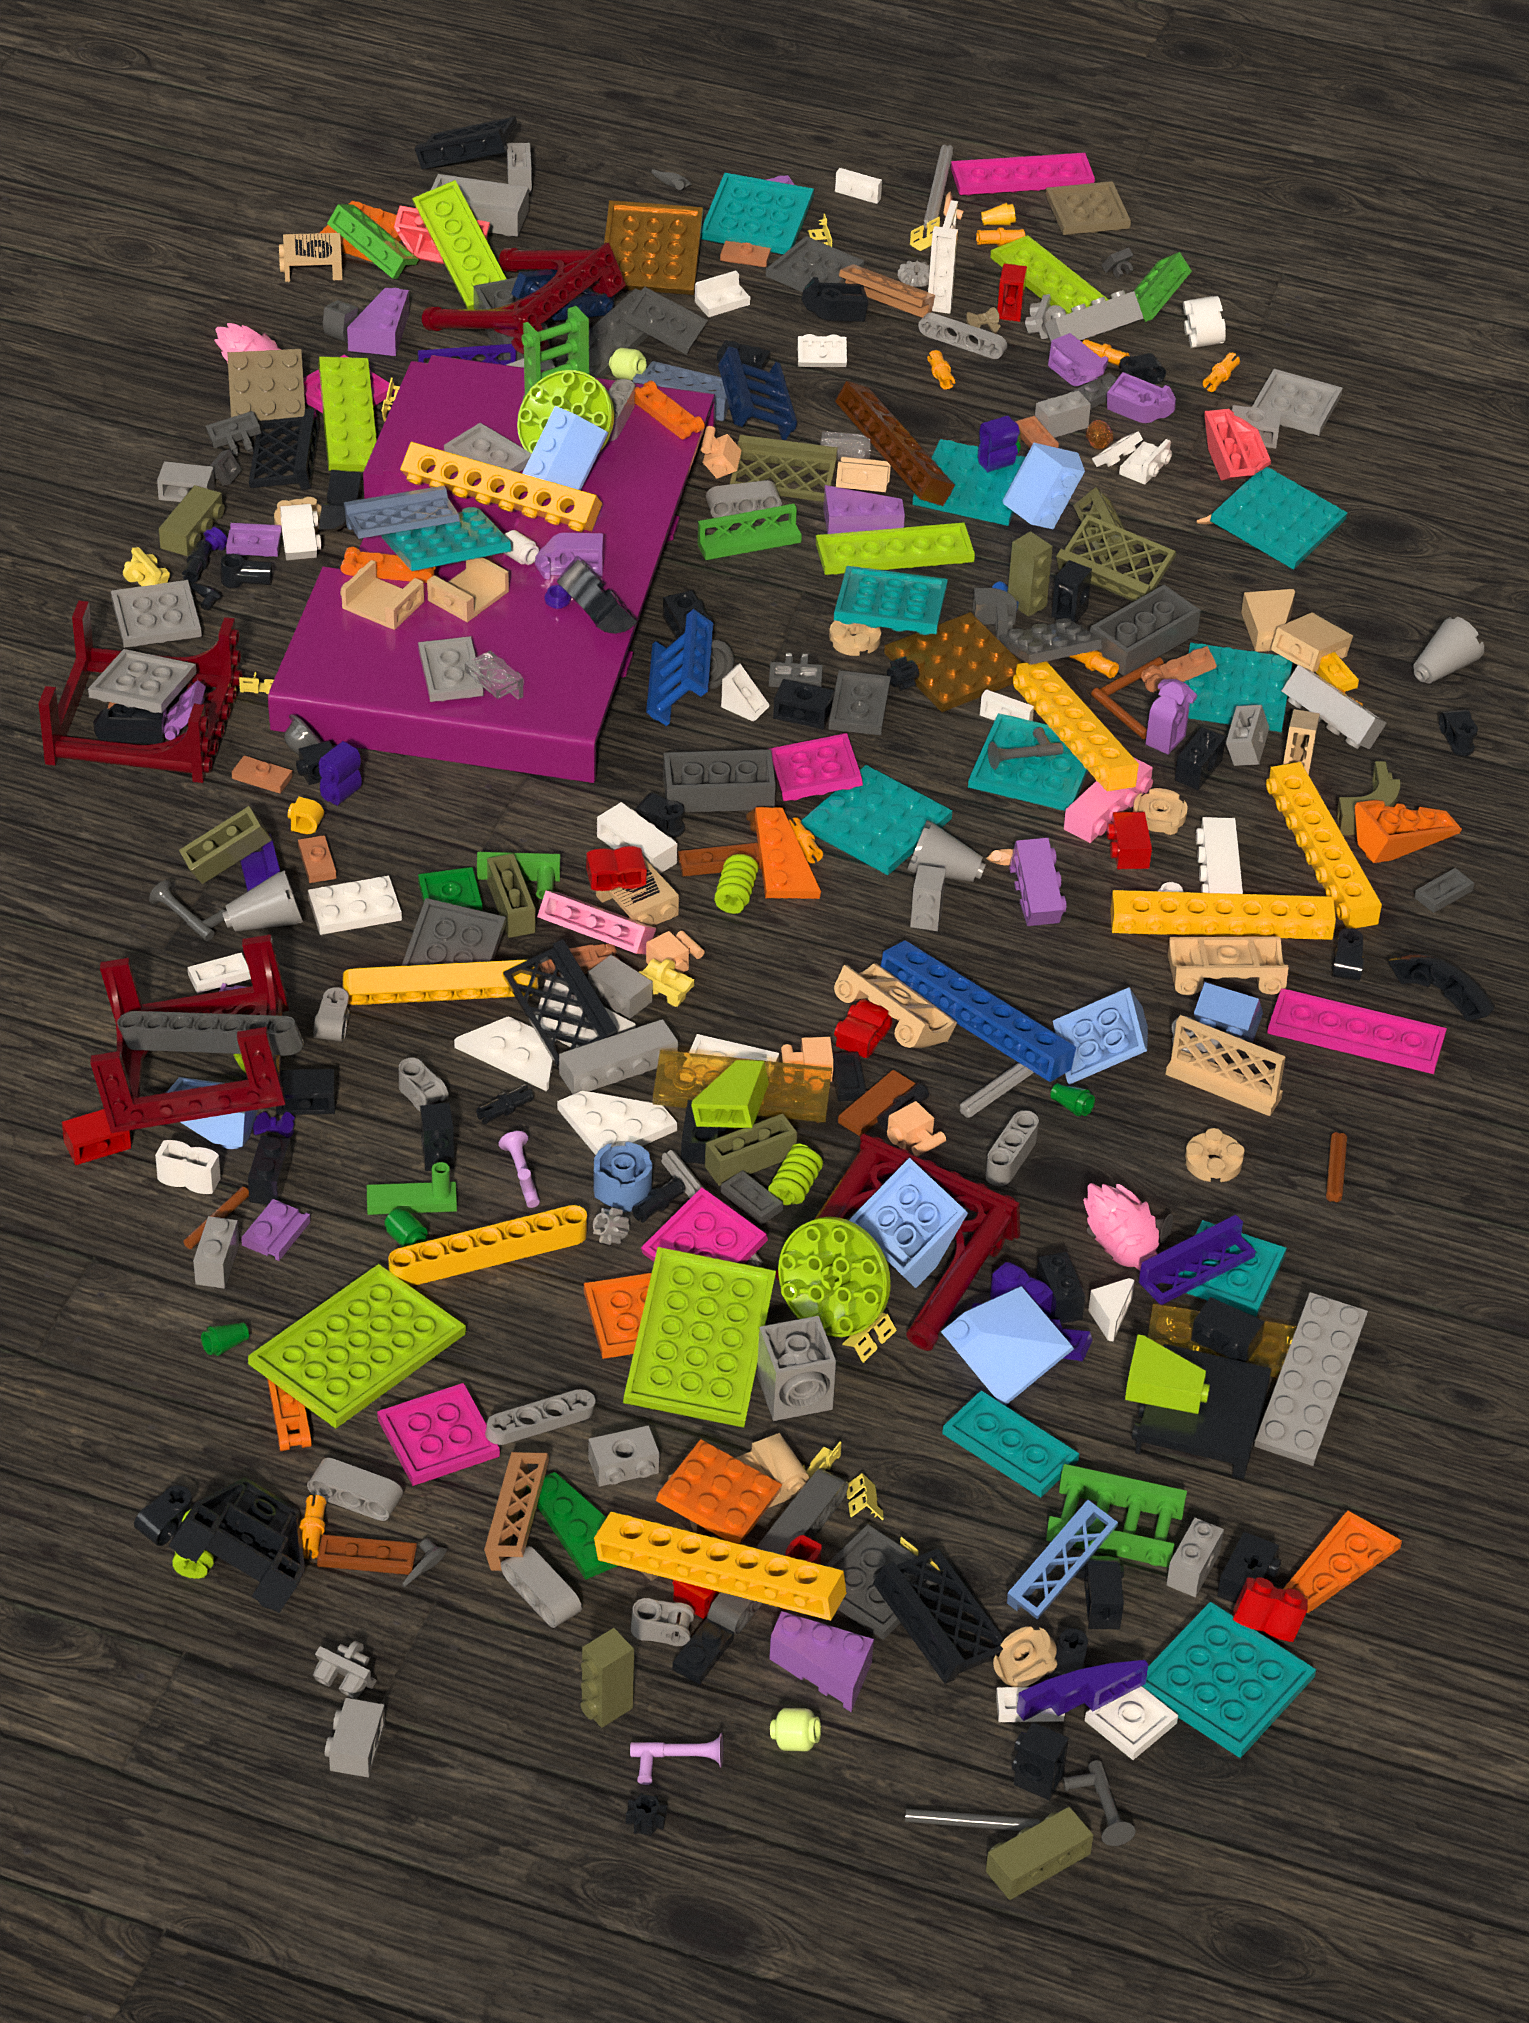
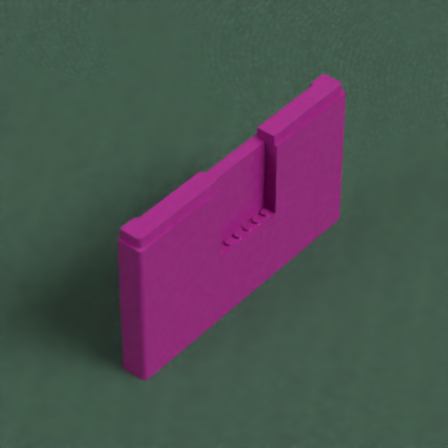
[268,355,715,783]

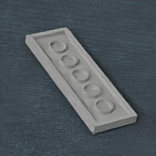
[1254,1292,1368,1466]

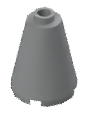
[1413,616,1484,683]
[907,820,986,882]
[222,870,303,932]

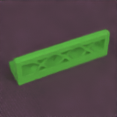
[327,204,419,279]
[1134,252,1192,322]
[697,504,802,560]

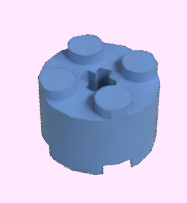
[594,1142,652,1212]

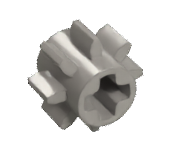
[593,1208,629,1245]

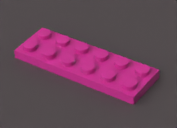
[951,153,1095,196]
[1267,988,1447,1074]

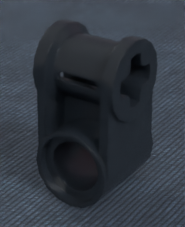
[1118,353,1166,384]
[1439,709,1478,756]
[634,793,685,838]
[1332,928,1364,981]
[134,1485,192,1546]
[1048,1628,1088,1679]

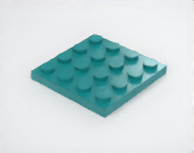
[700,173,814,254]
[912,439,1026,526]
[1210,467,1347,570]
[381,507,511,571]
[834,566,948,635]
[1184,643,1293,732]
[968,713,1088,811]
[801,765,953,875]
[1142,1602,1316,1758]

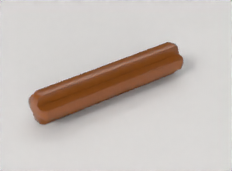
[1326,1132,1347,1202]

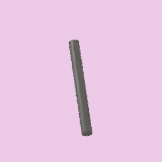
[905,1809,1040,1831]

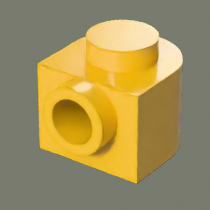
[288,797,324,834]

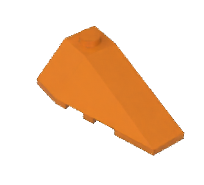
[1355,800,1462,863]

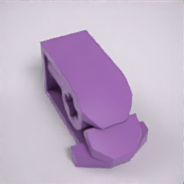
[1048,333,1109,386]
[1107,372,1176,423]
[535,533,603,579]
[1146,679,1197,754]

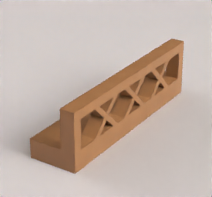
[839,264,935,318]
[484,1452,549,1571]

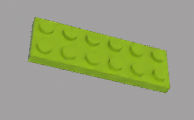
[412,180,506,309]
[990,235,1109,314]
[318,357,377,472]
[816,523,975,575]

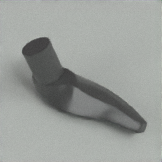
[651,169,692,190]
[402,1538,447,1588]

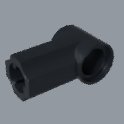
[221,553,272,588]

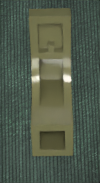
[1336,761,1400,835]

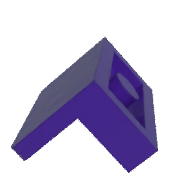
[240,834,280,892]

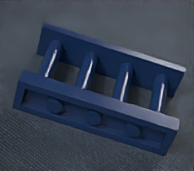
[511,269,616,321]
[718,346,797,440]

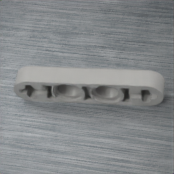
[918,313,1007,359]
[485,1389,596,1445]

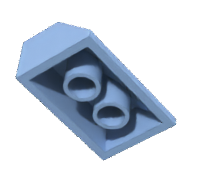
[522,406,608,490]
[1002,443,1085,529]

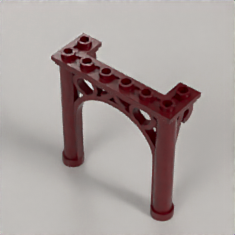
[422,243,626,354]
[775,1134,1020,1351]

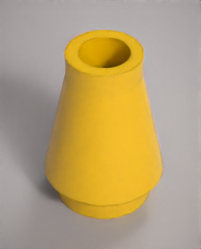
[981,203,1016,226]

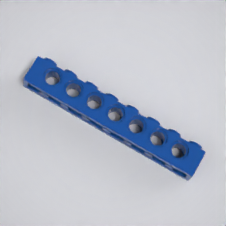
[881,940,1076,1082]

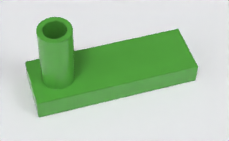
[477,852,560,900]
[367,1162,457,1215]

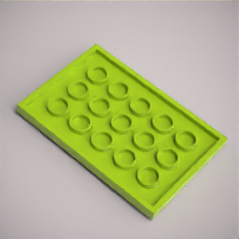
[623,1247,776,1428]
[248,1264,466,1429]

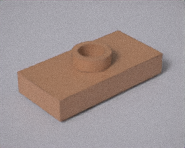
[720,241,771,267]
[1015,416,1059,448]
[232,756,293,794]
[298,835,336,883]

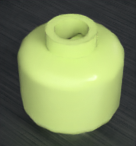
[609,348,647,380]
[770,1708,821,1751]

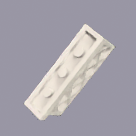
[928,201,958,314]

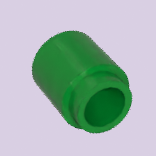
[384,1209,428,1247]

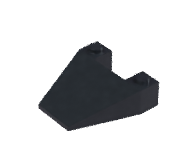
[168,1477,305,1613]

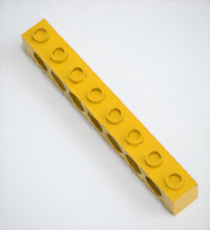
[400,442,602,532]
[1013,661,1139,791]
[1266,762,1382,929]
[1110,890,1336,940]
[594,1512,847,1621]

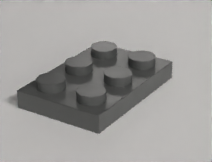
[623,286,708,355]
[829,670,891,735]

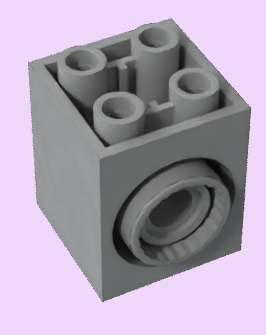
[757,1316,836,1421]

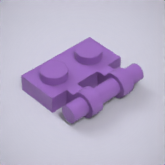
[164,680,206,740]

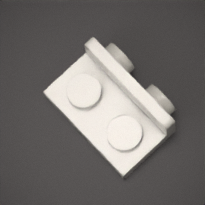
[695,271,750,317]
[797,334,847,367]
[1119,439,1172,484]

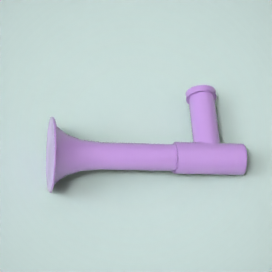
[499,1131,540,1208]
[630,1733,723,1785]

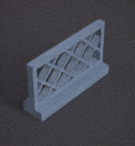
[633,361,729,421]
[344,486,460,539]

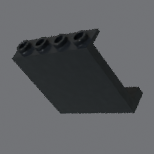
[1132,1344,1272,1479]

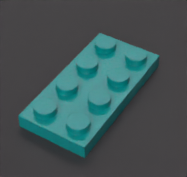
[942,1391,1079,1498]

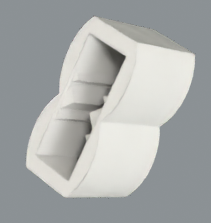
[280,504,321,560]
[155,1140,221,1194]

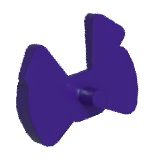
[253,1112,295,1138]

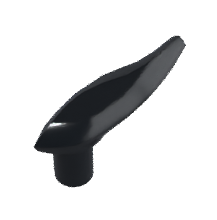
[182,580,221,611]

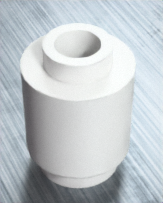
[504,530,539,565]

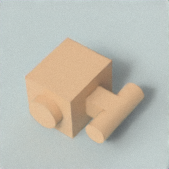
[701,426,742,479]
[646,931,704,974]
[781,1037,833,1082]
[887,1101,946,1157]

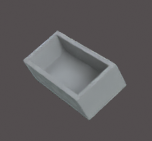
[431,174,529,237]

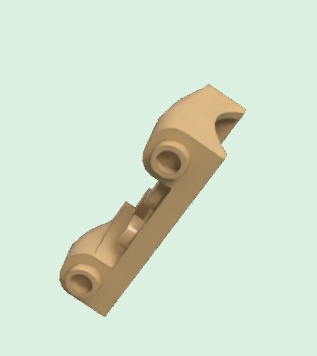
[1168,937,1288,995]
[834,963,957,1048]
[668,1433,809,1534]

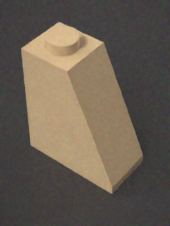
[1241,589,1295,652]
[1283,709,1320,775]

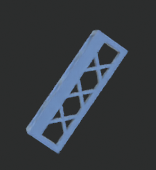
[1007,1500,1118,1620]

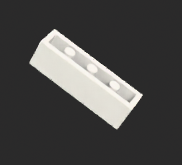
[1196,817,1243,894]

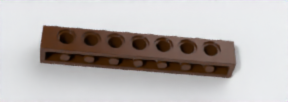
[835,381,955,506]

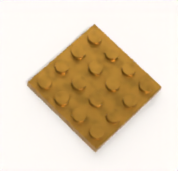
[604,200,703,295]
[884,612,1021,712]

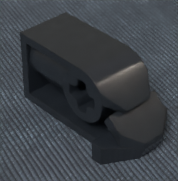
[801,277,869,322]
[93,704,167,744]
[1076,1556,1124,1629]

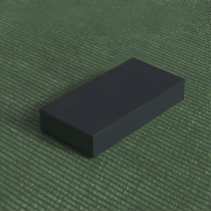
[832,1052,866,1102]

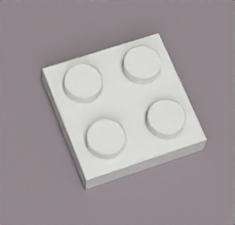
[1085,1686,1178,1760]

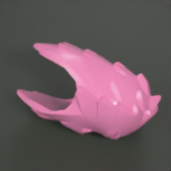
[215,323,281,363]
[1083,1183,1159,1271]

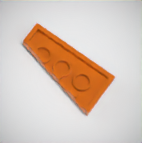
[754,807,821,899]
[1283,1510,1402,1613]

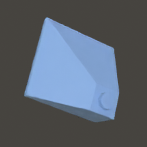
[1053,987,1148,1084]
[166,1077,258,1149]
[849,1158,968,1288]
[941,1286,1074,1406]

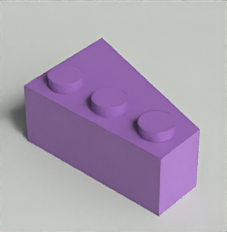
[347,288,409,356]
[823,485,905,534]
[1009,838,1066,926]
[770,1611,874,1712]

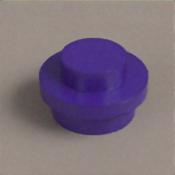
[204,527,227,551]
[545,585,571,609]

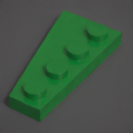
[527,1472,618,1580]

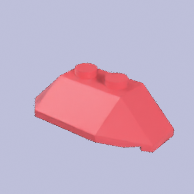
[394,206,490,264]
[1205,409,1271,481]

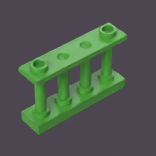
[522,306,589,400]
[1046,1464,1187,1568]

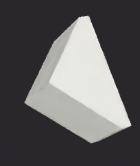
[721,664,770,721]
[1088,1278,1134,1342]

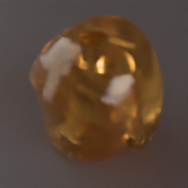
[1086,420,1113,449]

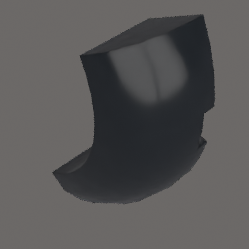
[319,470,361,532]
[557,555,637,634]
[1388,953,1495,1021]

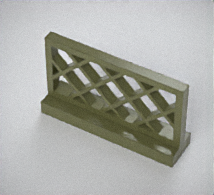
[730,435,838,502]
[1056,514,1176,601]

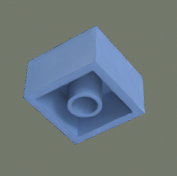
[1194,982,1263,1043]

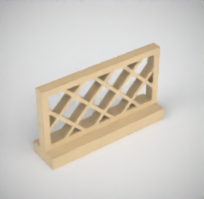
[1166,1015,1285,1116]

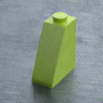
[691,1060,769,1128]
[1125,1334,1210,1414]

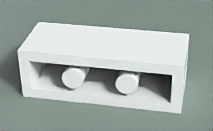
[597,802,677,874]

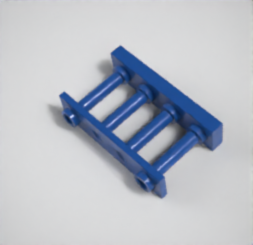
[646,609,713,726]

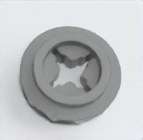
[898,260,930,287]

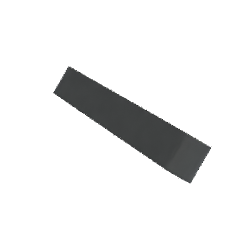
[117,1011,304,1056]
[707,1468,849,1635]

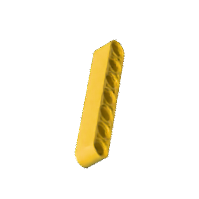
[343,960,538,1005]
[388,1205,587,1287]

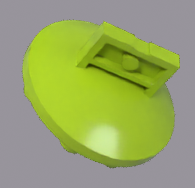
[517,370,614,454]
[778,1217,890,1337]

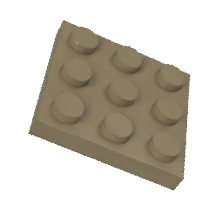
[1045,181,1131,235]
[227,349,305,422]

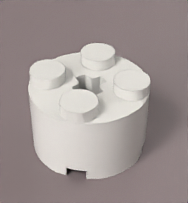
[1183,296,1226,348]

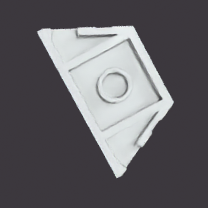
[536,980,636,1048]
[454,1016,556,1091]

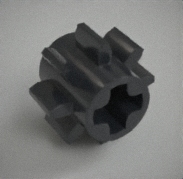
[887,657,919,691]
[625,1793,667,1836]

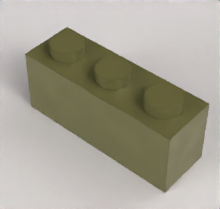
[159,485,224,556]
[1008,531,1053,617]
[179,806,272,884]
[487,853,535,938]
[705,1114,797,1186]
[581,1628,634,1728]
[986,1807,1093,1900]

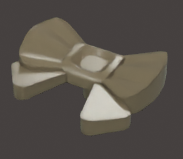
[966,307,1001,334]

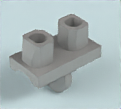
[1025,294,1066,339]
[313,1641,376,1700]

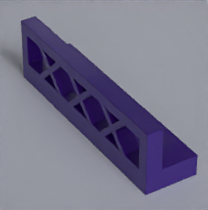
[418,344,516,365]
[1139,1215,1256,1305]

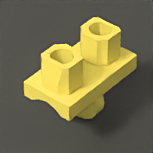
[123,547,170,586]
[639,959,694,1007]

